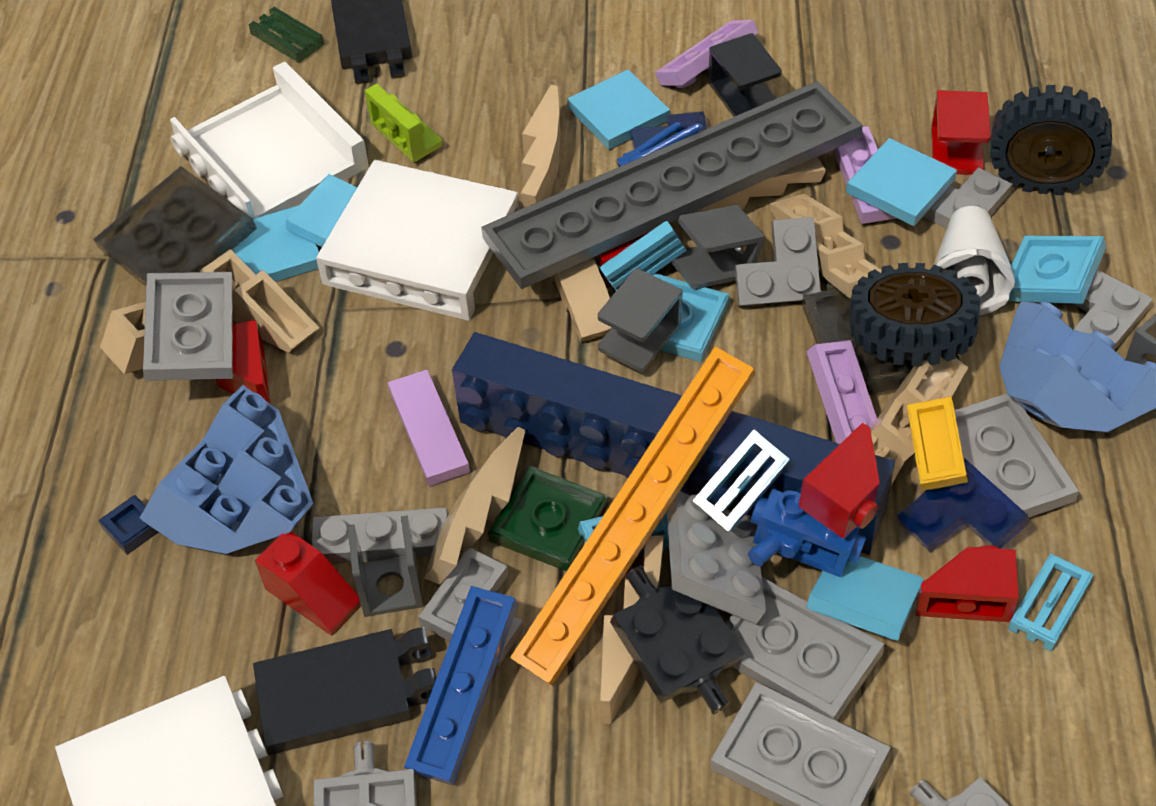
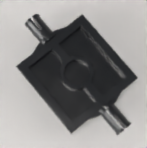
[610,566,745,715]

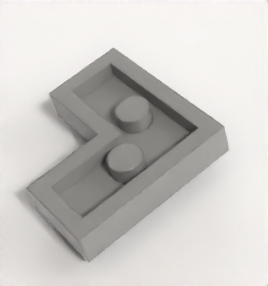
[923,167,1013,229]
[734,217,821,307]
[1071,270,1153,350]
[418,547,524,666]

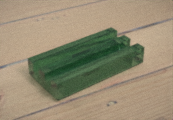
[248,7,324,63]

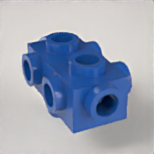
[748,489,866,577]

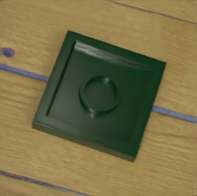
[488,466,608,572]

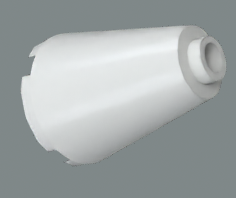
[934,206,1015,315]

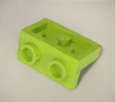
[364,84,442,163]

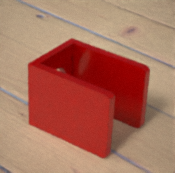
[931,90,991,175]

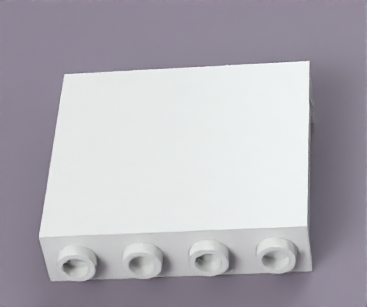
[170,62,369,221]
[316,160,520,321]
[55,676,284,806]

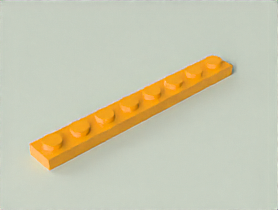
[510,346,756,686]

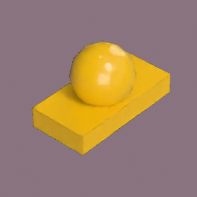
[907,396,968,491]

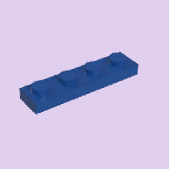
[404,586,518,786]

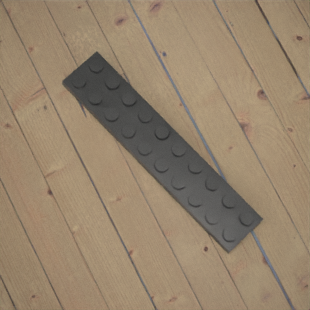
[481,81,863,289]

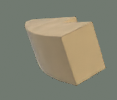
[201,249,319,353]

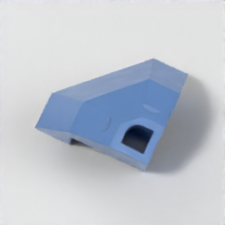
[999,301,1156,432]
[139,385,313,554]

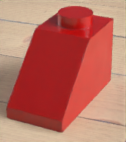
[216,320,271,404]
[798,422,880,539]
[255,532,361,636]
[916,545,1018,623]

